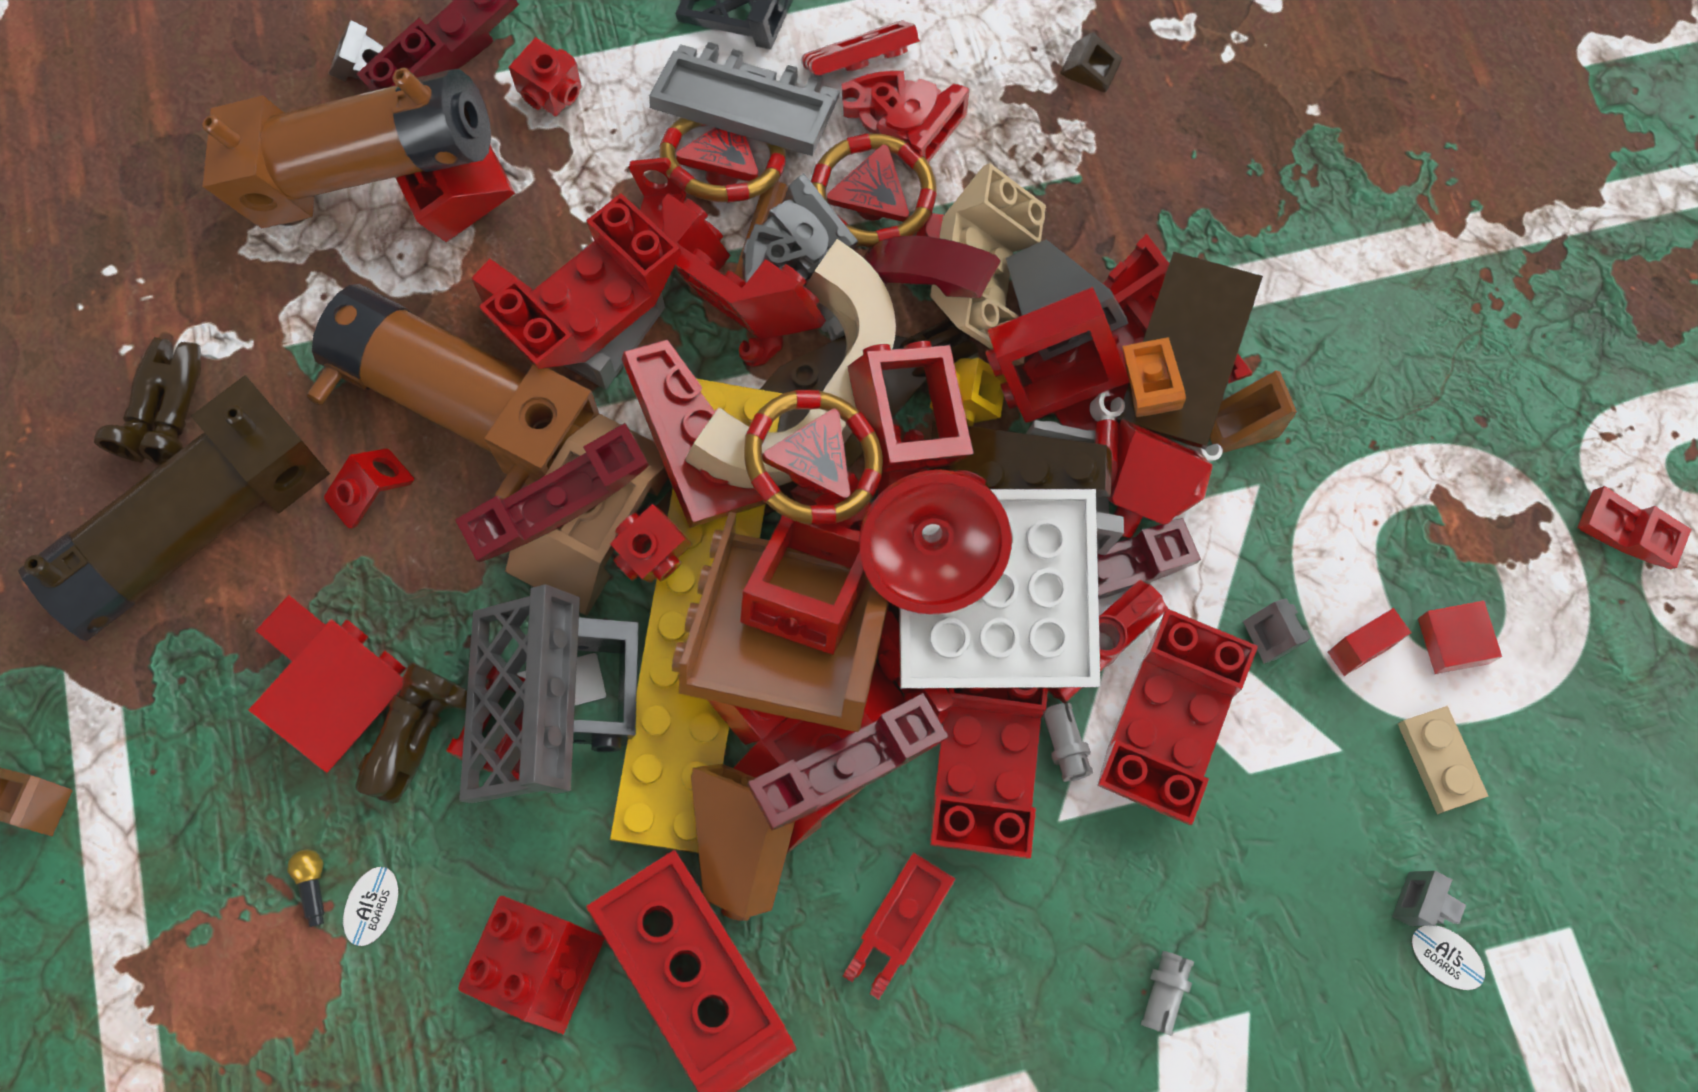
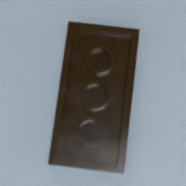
[1117,252,1263,450]

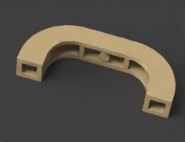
[685,239,896,488]

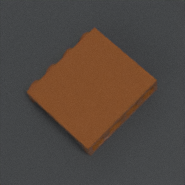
[672,512,889,732]

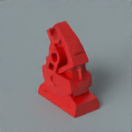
[841,71,969,163]

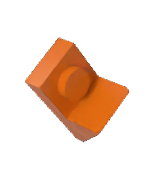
[1122,337,1186,417]

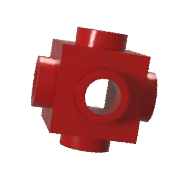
[509,37,582,117]
[609,504,693,583]

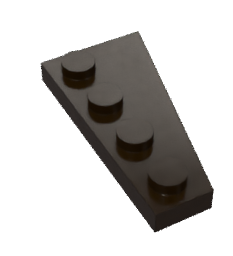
[929,421,1112,498]

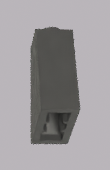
[1006,239,1128,361]

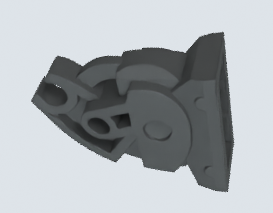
[741,173,858,282]

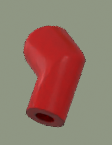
[738,336,783,367]

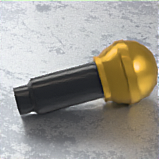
[287,849,325,927]

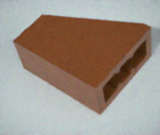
[691,764,795,921]

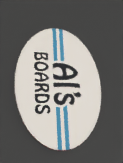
[343,867,398,946]
[1412,926,1485,990]

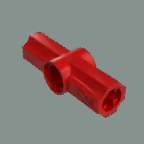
[1048,579,1169,704]

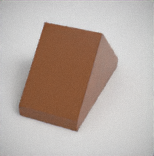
[1210,370,1297,453]
[0,768,73,837]

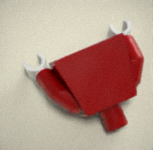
[1090,393,1222,538]

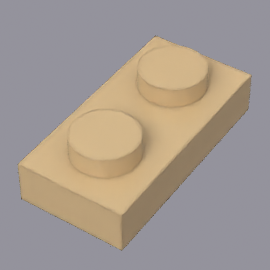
[1398,706,1488,814]

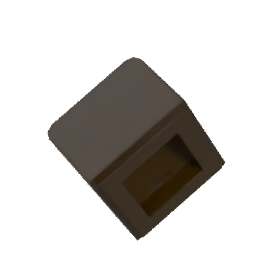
[1060,32,1123,92]

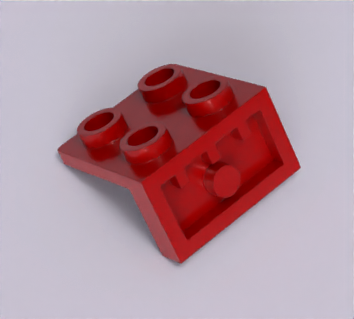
[458,896,605,1035]

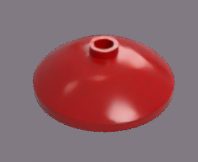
[859,470,1012,614]

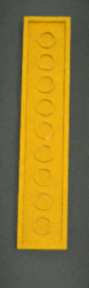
[610,379,783,854]

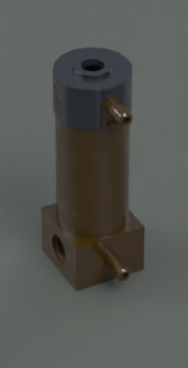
[18,375,330,641]

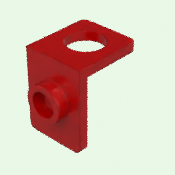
[628,157,687,232]
[324,448,414,529]

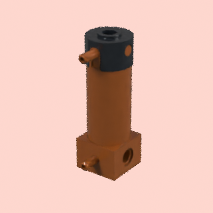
[202,68,491,229]
[307,284,600,499]

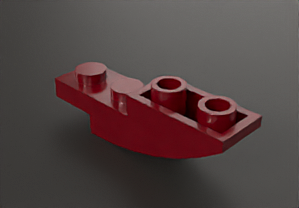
[356,0,519,91]

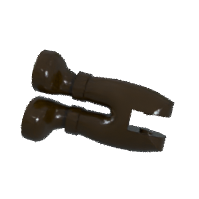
[94,337,201,465]
[355,662,467,804]

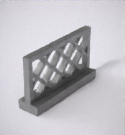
[459,584,580,803]

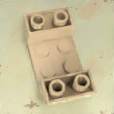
[930,163,1046,365]

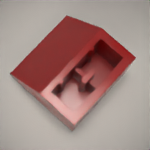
[396,145,516,243]

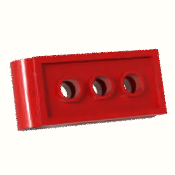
[586,849,797,1092]

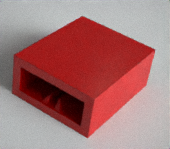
[248,619,407,773]

